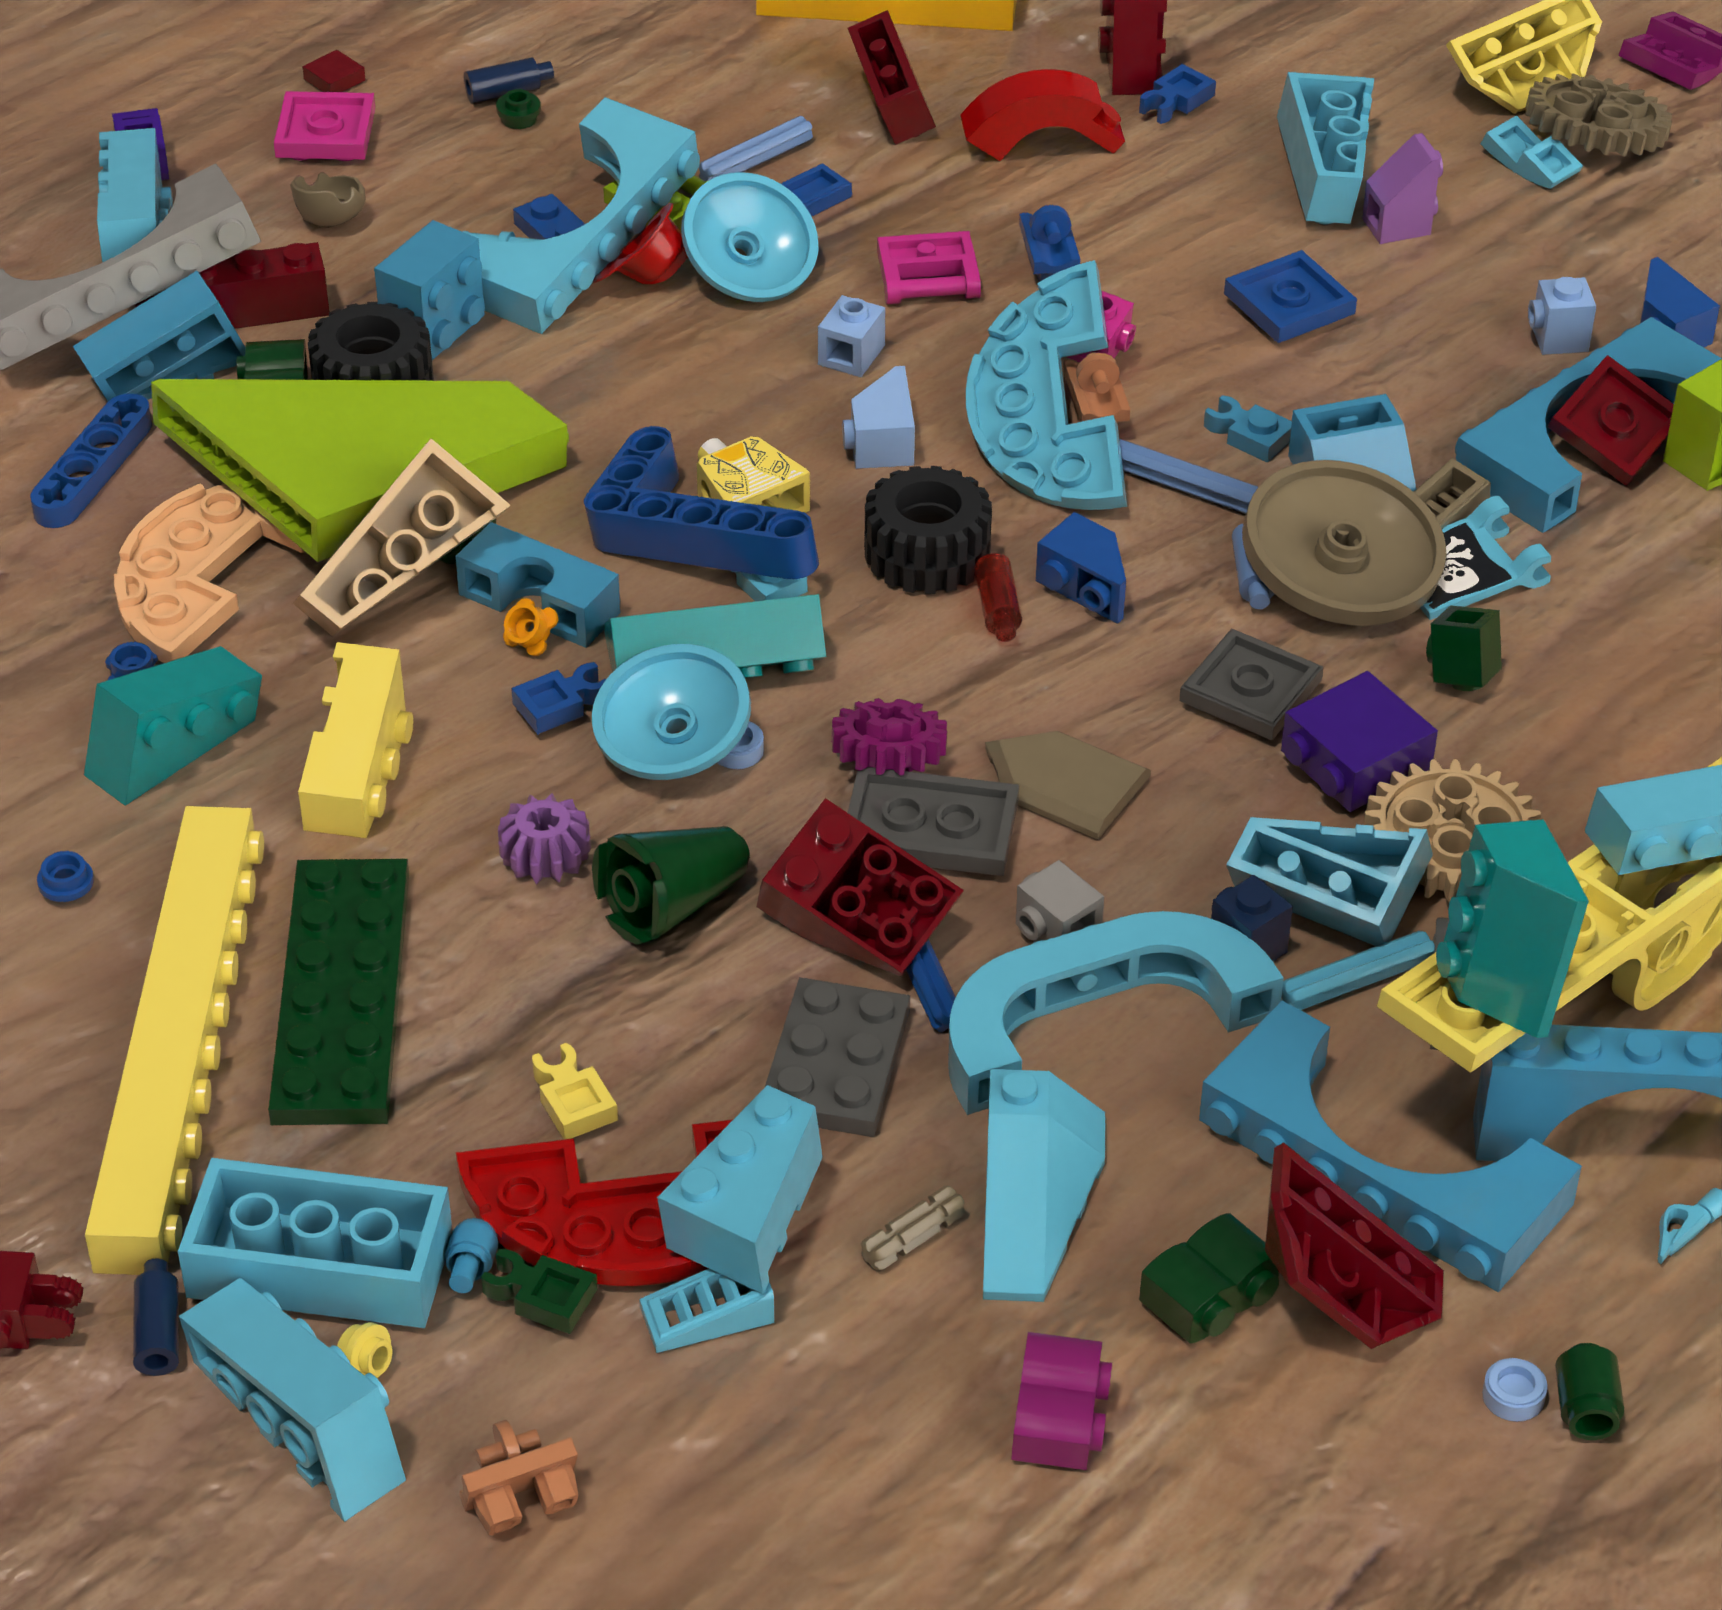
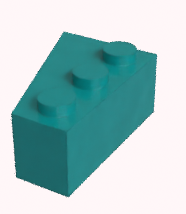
[84,646,262,806]

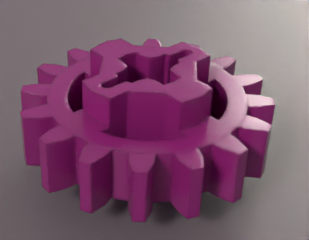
[831,698,948,775]

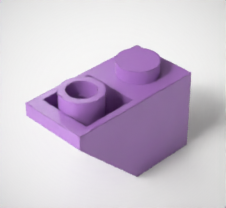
[1362,133,1443,244]

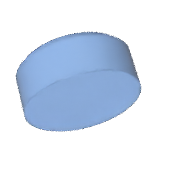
[717,721,764,769]
[1482,1358,1548,1422]

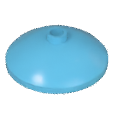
[681,172,818,302]
[592,644,751,780]

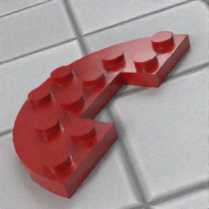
[455,1119,733,1287]

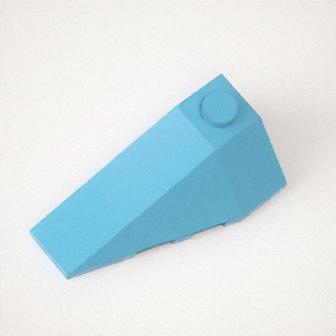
[983,1069,1105,1302]

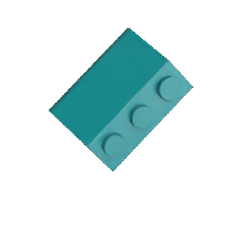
[1436,819,1589,1038]

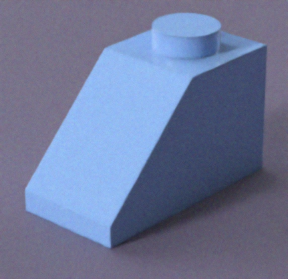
[842,366,915,469]

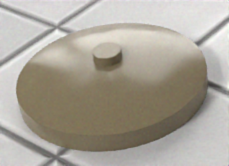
[1242,460,1446,626]

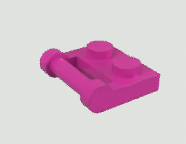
[877,231,981,304]

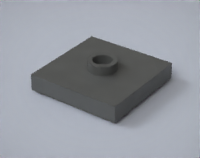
[1179,628,1324,740]

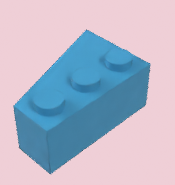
[73,271,245,401]

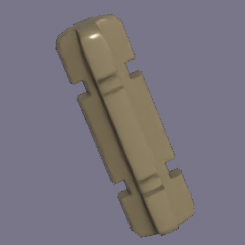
[861,1186,965,1271]

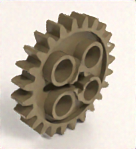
[1525,73,1672,156]

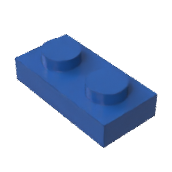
[513,194,585,240]

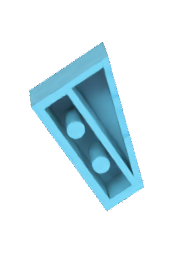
[657,1085,823,1294]

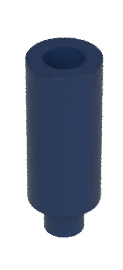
[463,57,554,103]
[133,1258,179,1376]

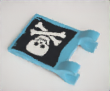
[1420,496,1551,620]

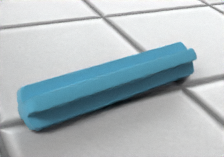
[1281,931,1435,1010]

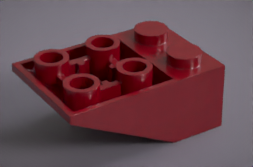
[756,798,964,977]

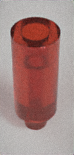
[975,553,1022,642]

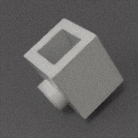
[1016,860,1104,942]

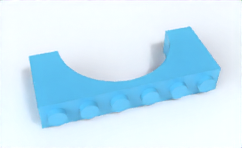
[471,97,700,334]

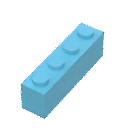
[1585,765,1722,875]

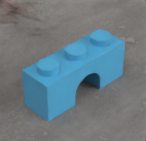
[456,522,620,648]

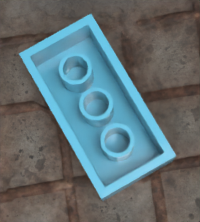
[178,1158,453,1328]

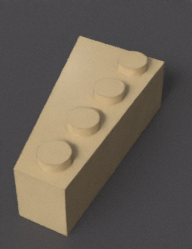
[293,439,511,636]

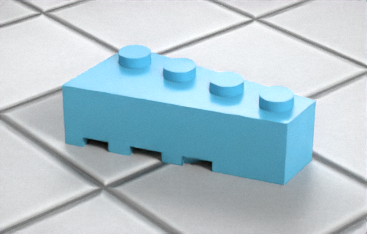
[1277,72,1374,225]
[97,128,173,263]
[179,1278,406,1522]

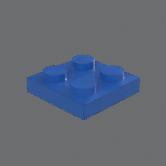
[1224,250,1357,343]

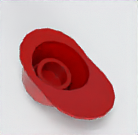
[592,203,688,284]

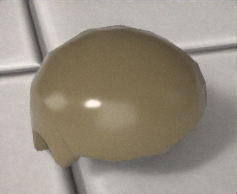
[290,172,366,228]

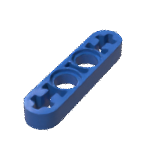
[30,393,152,528]

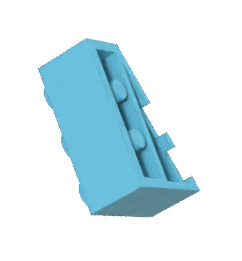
[1226,817,1433,946]

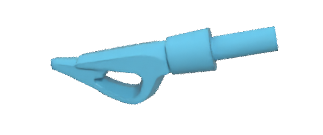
[1657,1188,1722,1264]

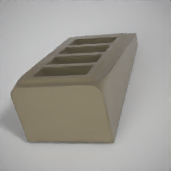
[1413,458,1491,529]

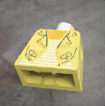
[697,437,810,513]

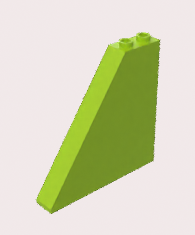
[151,379,569,562]

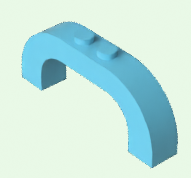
[948,911,1284,1115]

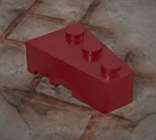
[1098,0,1167,95]

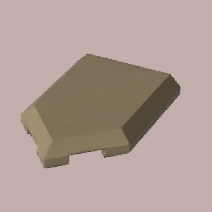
[985,731,1151,840]

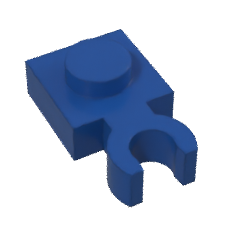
[1139,64,1216,124]
[511,662,606,735]

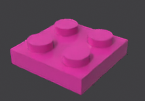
[274,91,376,161]

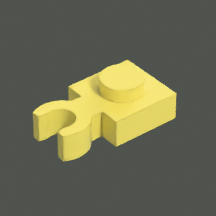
[532,1043,618,1139]

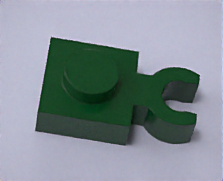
[481,1249,598,1334]

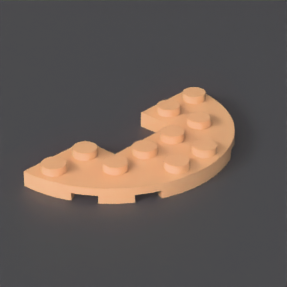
[114,483,304,663]

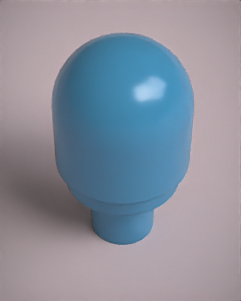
[445,1218,498,1293]

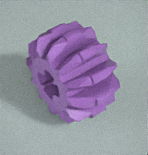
[498,793,591,885]

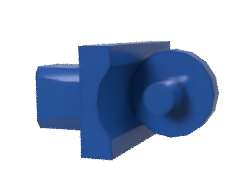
[1019,205,1081,282]

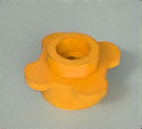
[503,598,558,656]

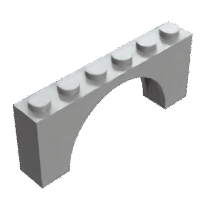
[0,163,261,370]

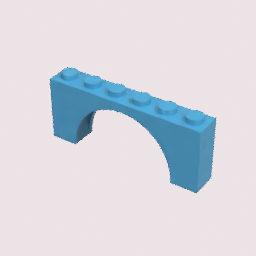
[1455,317,1722,533]
[1199,1000,1582,1292]
[1473,1025,1722,1161]

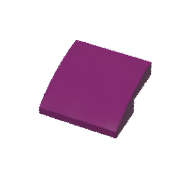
[1618,11,1722,90]

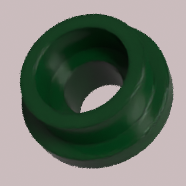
[496,89,541,129]

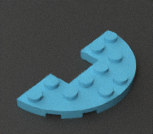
[966,260,1128,510]

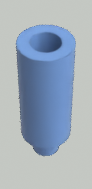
[1232,523,1274,609]

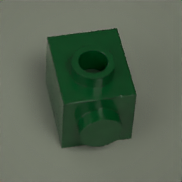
[1426,605,1502,691]

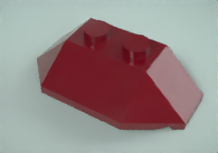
[1265,1142,1444,1349]

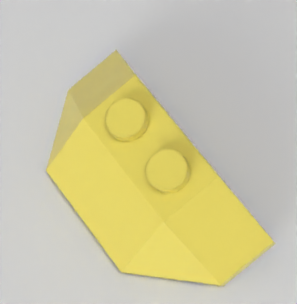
[1446,0,1602,114]

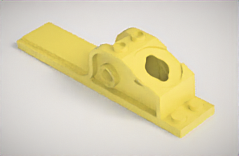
[1377,757,1722,1073]

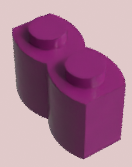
[1011,1332,1112,1470]

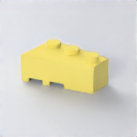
[298,642,413,838]

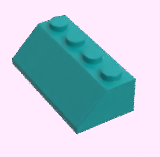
[604,594,827,678]

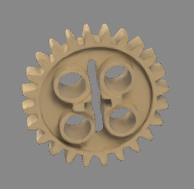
[1363,759,1541,902]

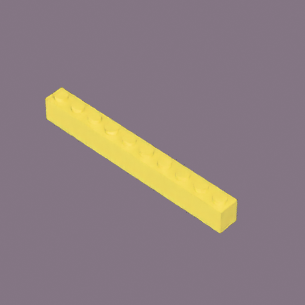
[85,806,264,1275]

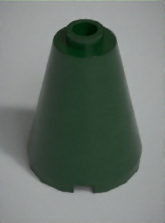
[592,826,750,944]

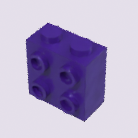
[1281,670,1438,812]

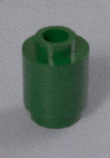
[1555,1343,1624,1440]

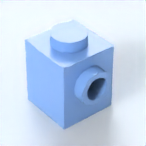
[1528,277,1596,355]
[818,295,885,377]

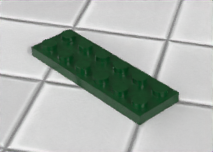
[268,859,409,1126]

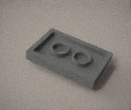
[848,767,1019,876]
[765,977,910,1137]

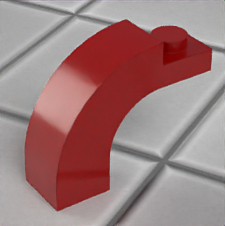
[960,69,1125,161]

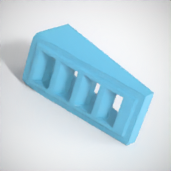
[639,1269,774,1353]

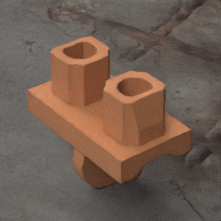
[1063,352,1130,422]
[459,1420,578,1535]

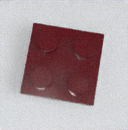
[1547,355,1674,486]

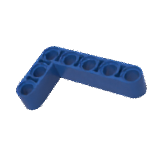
[584,426,819,579]

